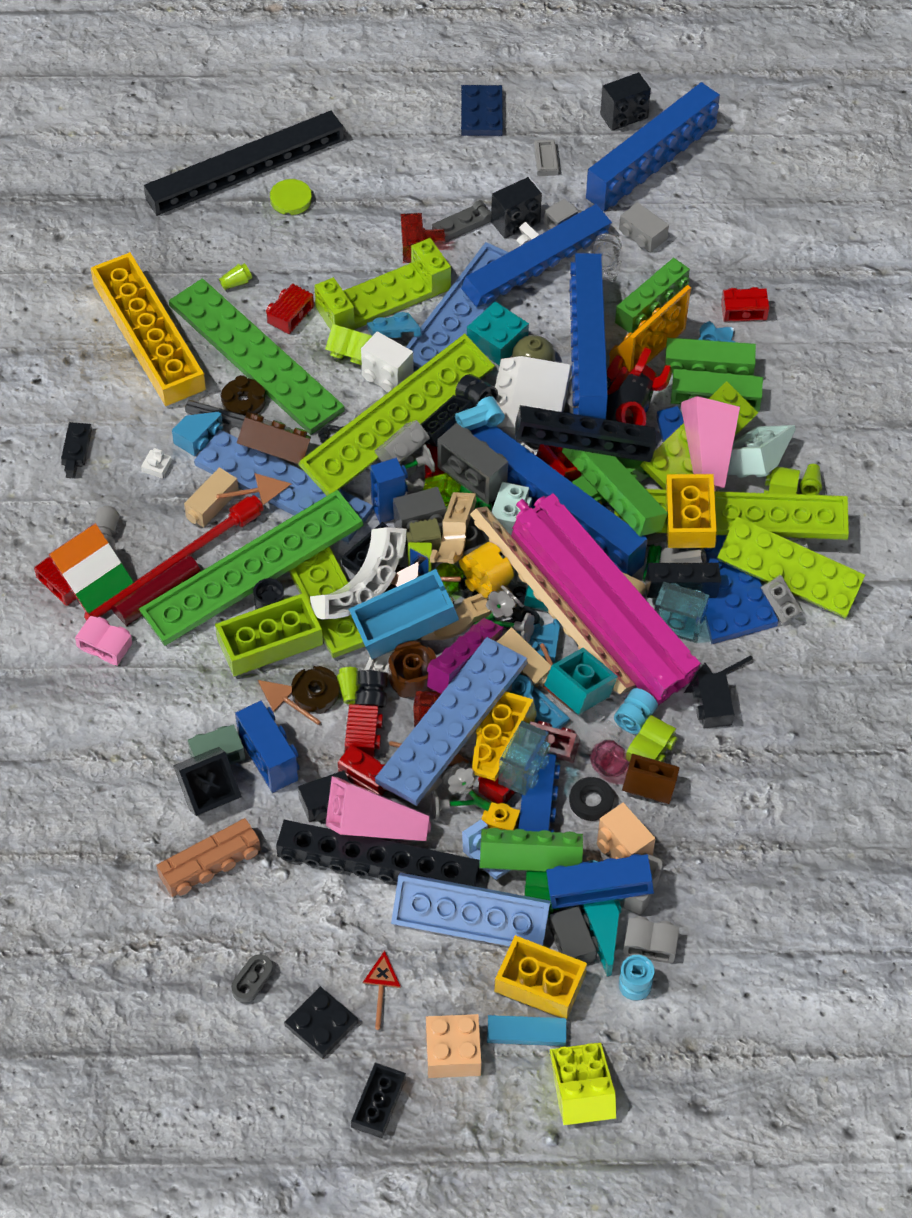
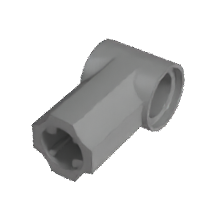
[660,547,707,563]

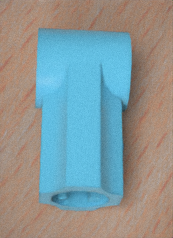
[455,396,505,430]

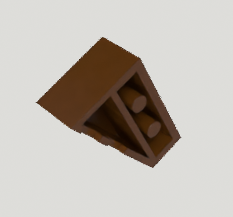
[237,412,311,464]

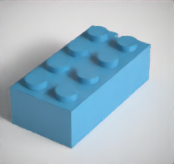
[349,569,459,660]

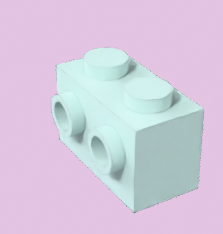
[492,482,532,535]

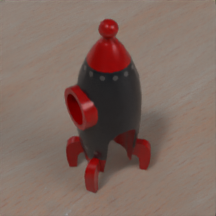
[606,347,672,426]

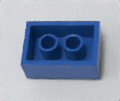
[235,700,300,793]

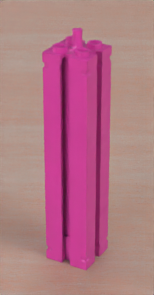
[511,493,701,706]

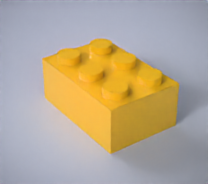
[666,474,716,548]
[494,935,587,1020]

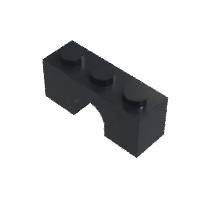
[645,563,721,598]

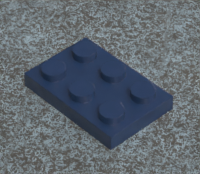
[461,85,503,136]

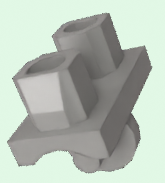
[760,575,803,624]

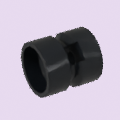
[455,374,498,407]
[253,578,285,610]
[355,670,388,708]

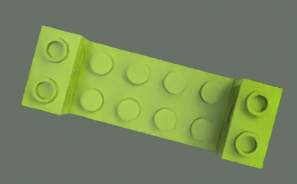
[314,238,451,330]

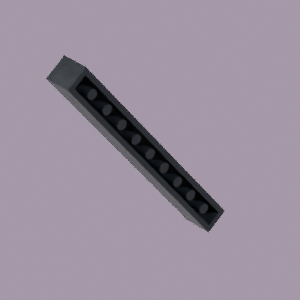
[144,110,344,216]

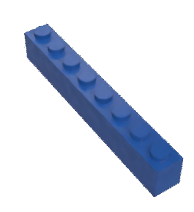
[461,204,612,307]

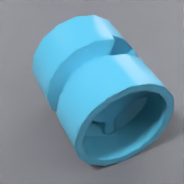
[614,688,658,734]
[619,955,655,1001]

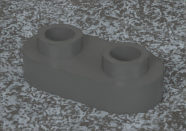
[231,954,273,1003]

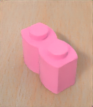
[75,616,132,666]

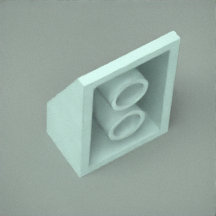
[727,425,796,478]

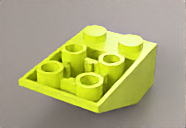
[549,1043,616,1125]

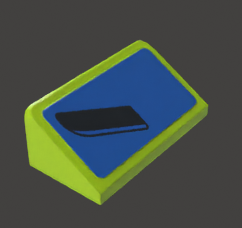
[408,542,432,575]

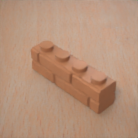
[156,818,261,897]

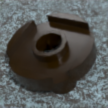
[220,375,265,415]
[291,666,340,714]

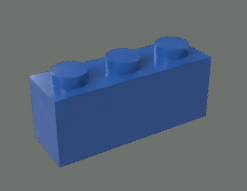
[370,458,408,523]

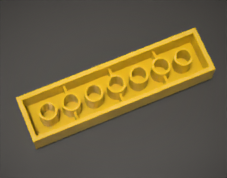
[91,252,206,406]

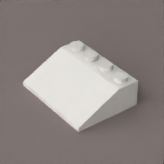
[495,356,572,443]

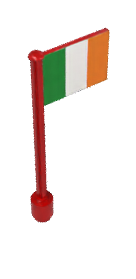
[48,495,264,621]

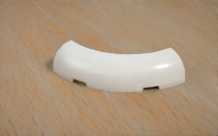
[310,527,407,619]

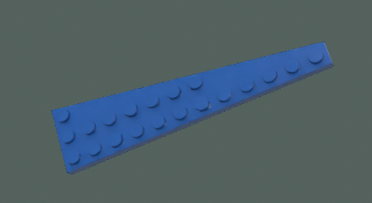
[656,406,778,645]

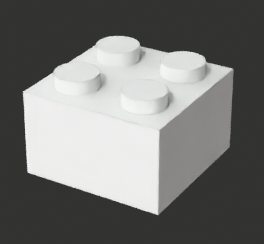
[361,332,413,392]

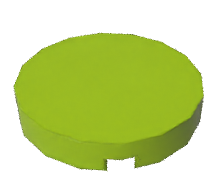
[270,179,312,215]

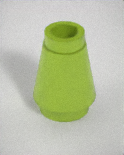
[219,263,252,290]
[799,464,822,495]
[337,667,359,704]

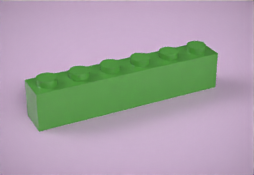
[562,448,668,537]

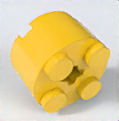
[459,542,514,598]

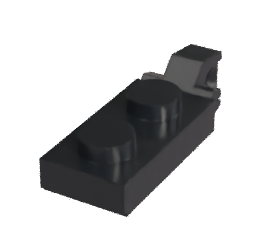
[61,422,92,479]

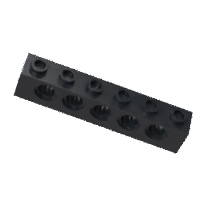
[515,405,657,462]

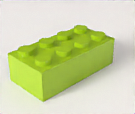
[215,593,323,676]

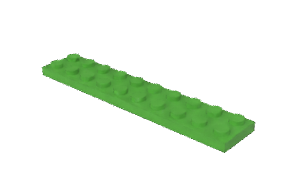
[169,278,345,435]
[139,490,364,646]

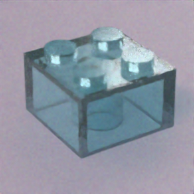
[654,582,709,643]
[498,721,551,796]

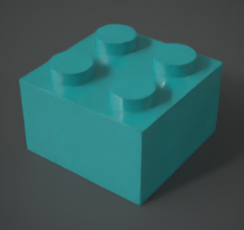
[467,301,529,366]
[544,647,618,715]

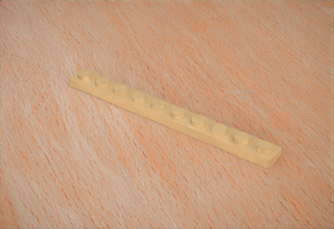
[470,507,635,694]

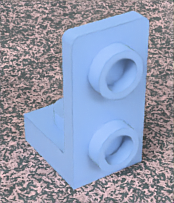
[462,819,511,880]

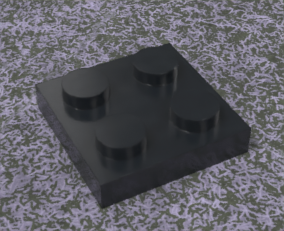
[284,986,358,1059]

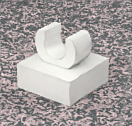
[516,222,539,246]
[141,448,172,479]

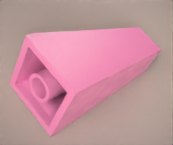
[681,396,740,492]
[325,776,431,841]

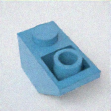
[172,412,223,457]

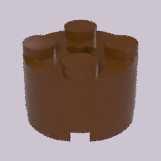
[388,641,436,698]

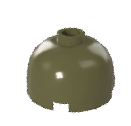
[512,335,555,362]

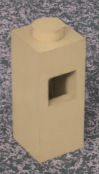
[184,467,239,528]
[497,627,551,688]

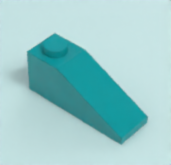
[580,899,621,977]

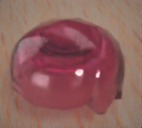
[590,740,629,777]

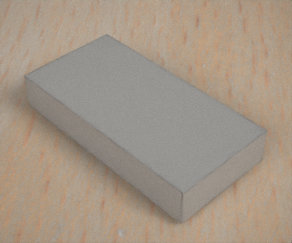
[534,140,559,176]

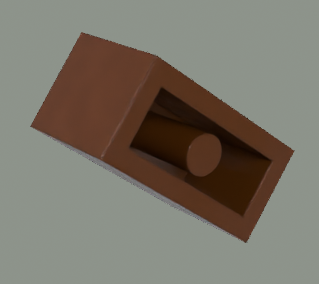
[622,754,680,804]

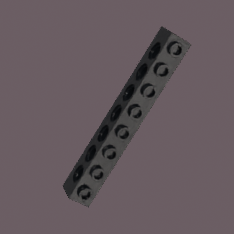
[276,819,480,887]

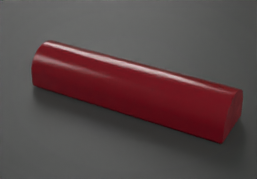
[112,555,201,626]

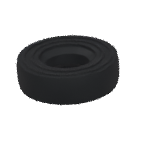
[569,777,614,821]

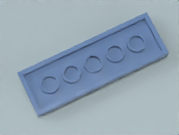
[391,873,551,946]

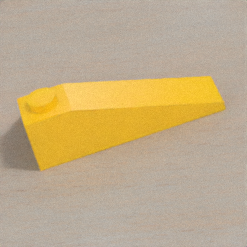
[472,692,537,781]

